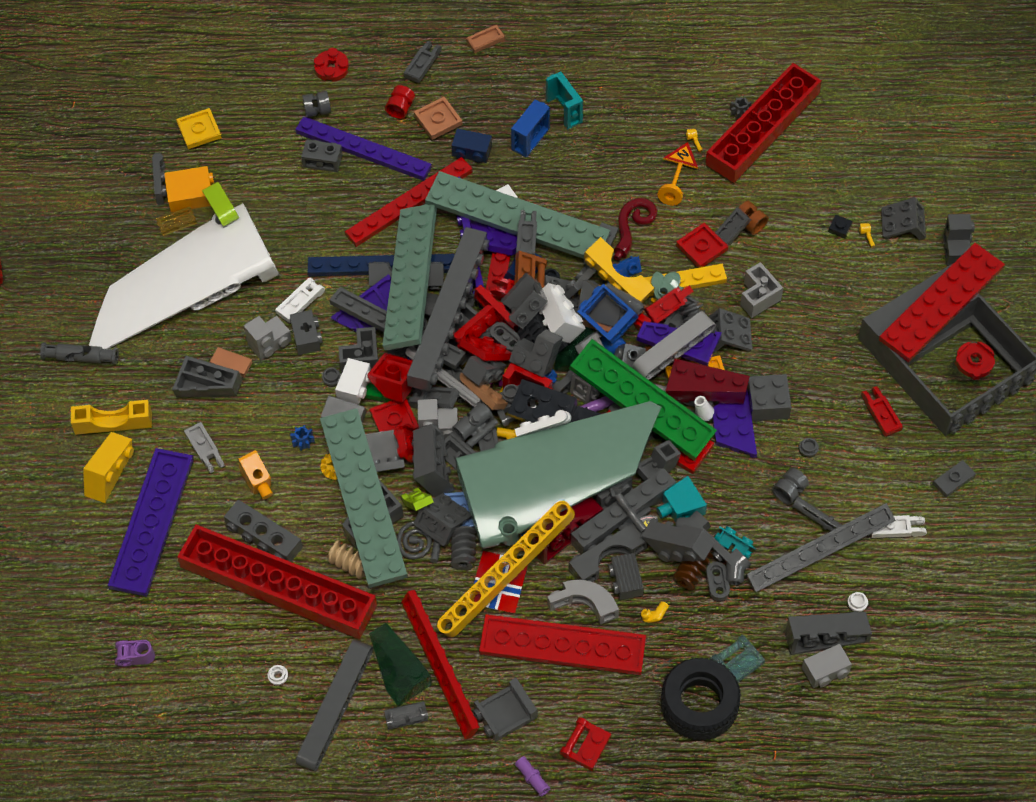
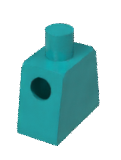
[656,476,707,522]

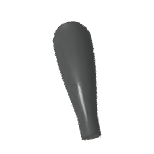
[606,283,644,315]

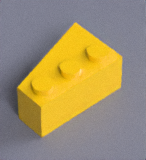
[83,432,134,503]

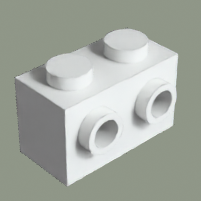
[335,358,371,405]

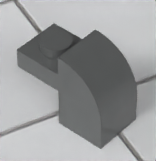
[636,440,681,481]

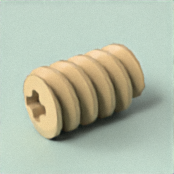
[328,540,365,579]

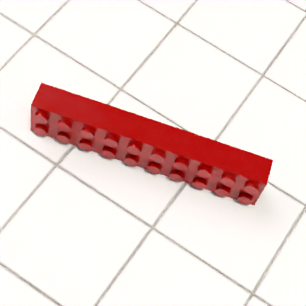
[177,524,377,640]

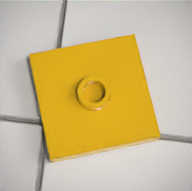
[176,108,222,149]

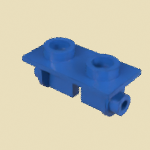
[607,256,642,284]

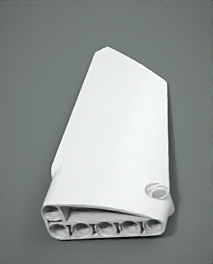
[89,203,279,349]

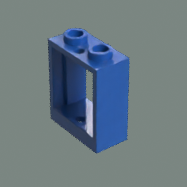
[511,100,550,158]
[577,284,639,345]

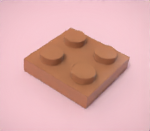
[414,97,463,140]

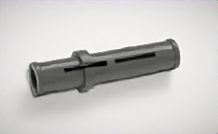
[792,496,842,531]

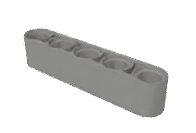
[632,311,716,380]

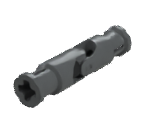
[40,342,119,364]

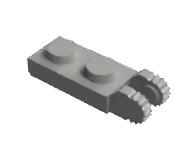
[184,422,225,473]

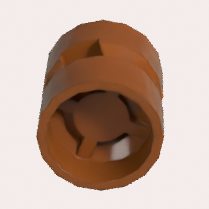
[739,201,769,235]

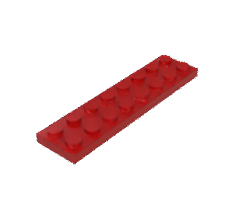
[879,243,1005,363]
[479,614,646,675]

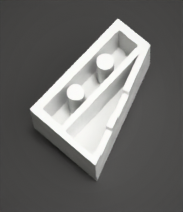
[539,283,586,343]

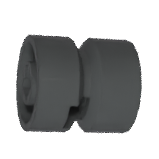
[302,91,331,118]
[772,468,809,505]

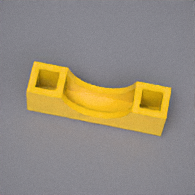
[584,237,654,303]
[71,400,152,435]

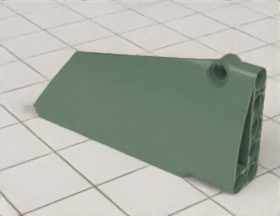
[455,401,661,549]

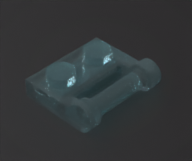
[710,635,765,682]

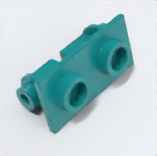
[714,526,756,559]

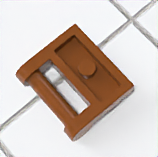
[514,251,547,288]

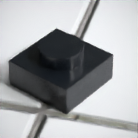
[828,215,853,239]

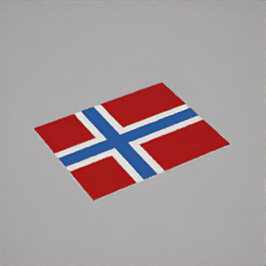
[474,551,528,614]

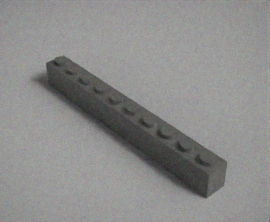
[407,227,490,392]

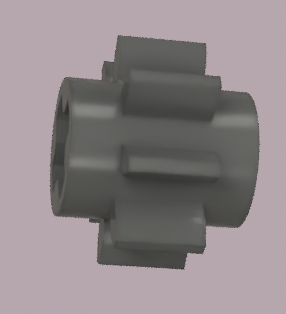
[730,97,752,119]

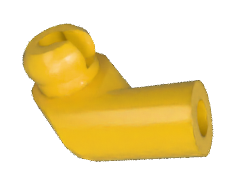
[497,427,517,440]
[641,601,669,623]

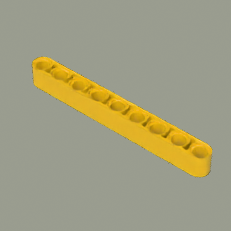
[437,501,575,637]

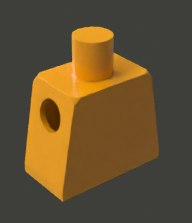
[238,450,273,500]

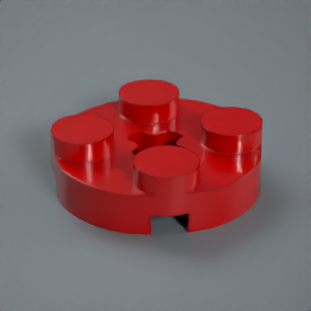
[314,48,349,82]
[955,342,995,380]
[394,424,415,463]

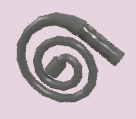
[397,520,441,563]

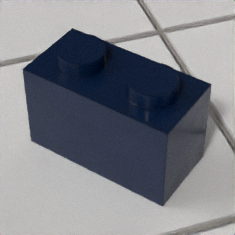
[451,128,492,163]

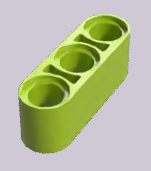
[202,182,239,227]

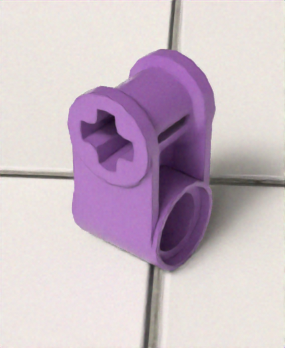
[115,640,155,667]

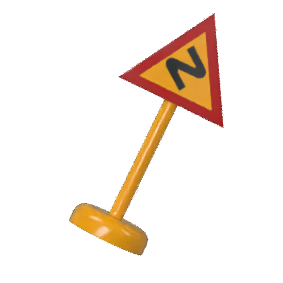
[657,142,698,206]

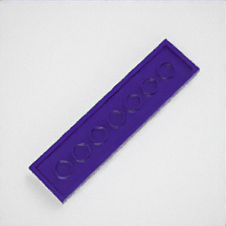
[108,448,194,597]

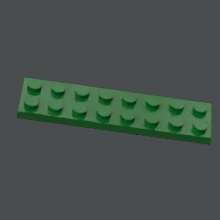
[569,339,717,460]

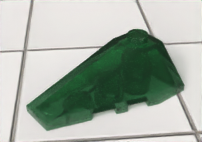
[369,623,432,707]

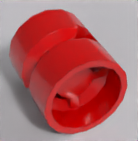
[385,85,415,119]

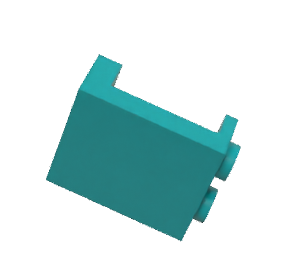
[546,71,583,130]

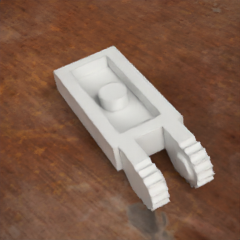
[871,515,927,538]

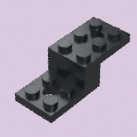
[508,379,601,424]

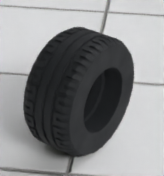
[661,657,741,740]

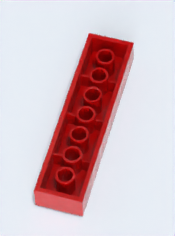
[705,63,822,183]

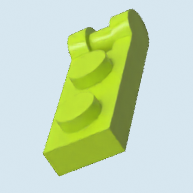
[400,487,434,511]

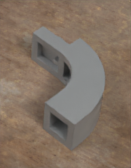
[547,580,619,625]

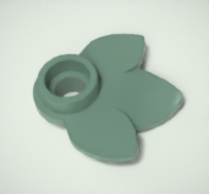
[651,271,683,300]

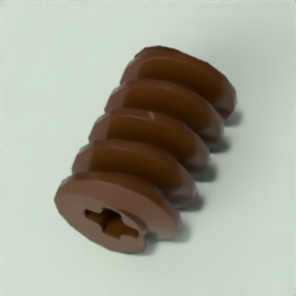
[674,552,713,591]

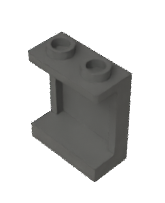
[501,273,548,329]
[472,678,538,742]

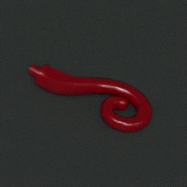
[613,198,657,261]

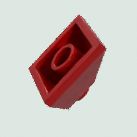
[367,353,412,402]

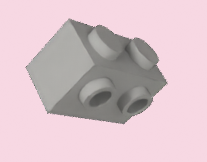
[802,644,852,688]

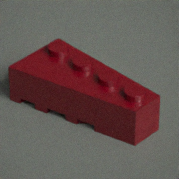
[666,359,750,404]
[531,497,603,565]

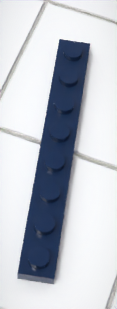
[308,254,455,277]

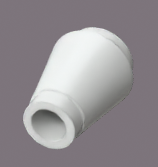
[694,396,714,421]

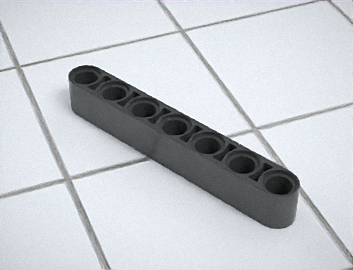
[296,640,373,771]

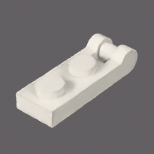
[275,278,325,323]
[515,410,571,437]

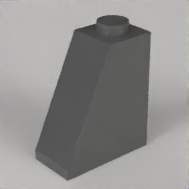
[577,280,626,326]

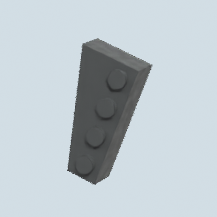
[785,611,872,655]

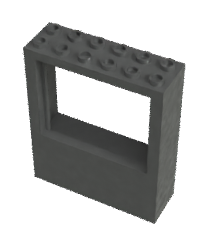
[858,264,1036,436]

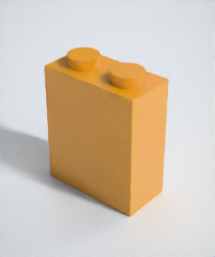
[164,166,214,212]

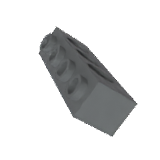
[224,499,303,562]

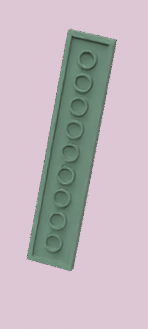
[425,171,610,259]
[382,204,437,351]
[320,408,408,588]

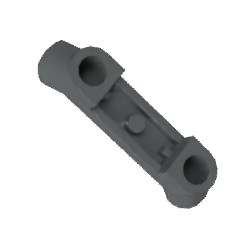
[676,511,751,585]

